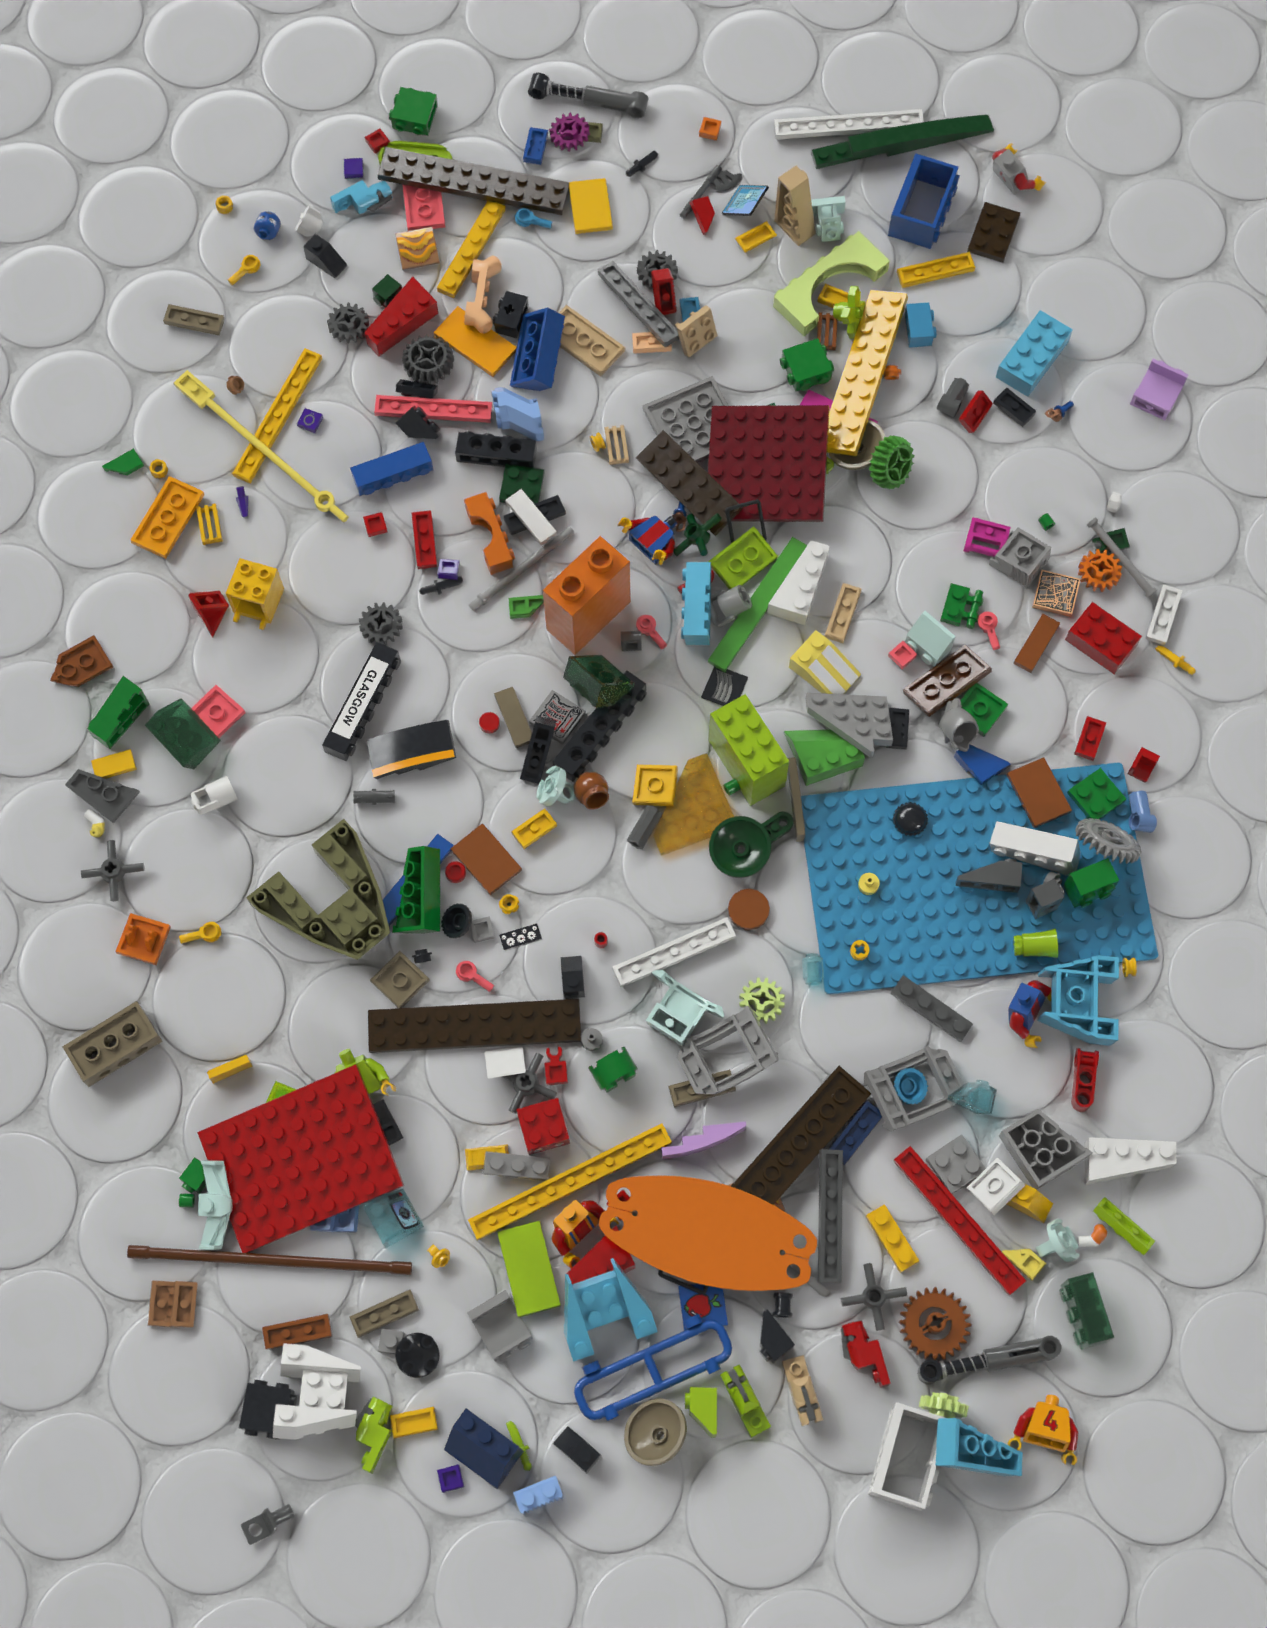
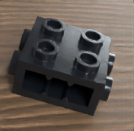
[239,1380,297,1440]

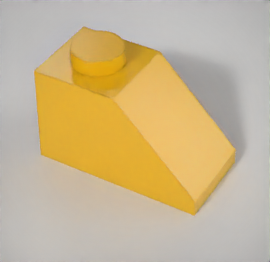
[1006,1183,1053,1224]

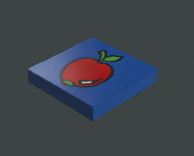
[678,1284,728,1331]

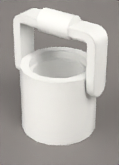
[191,776,238,815]

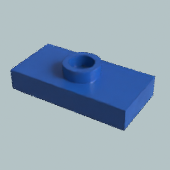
[523,127,548,165]

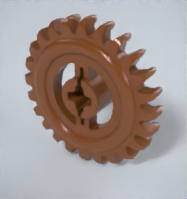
[899,1287,972,1360]

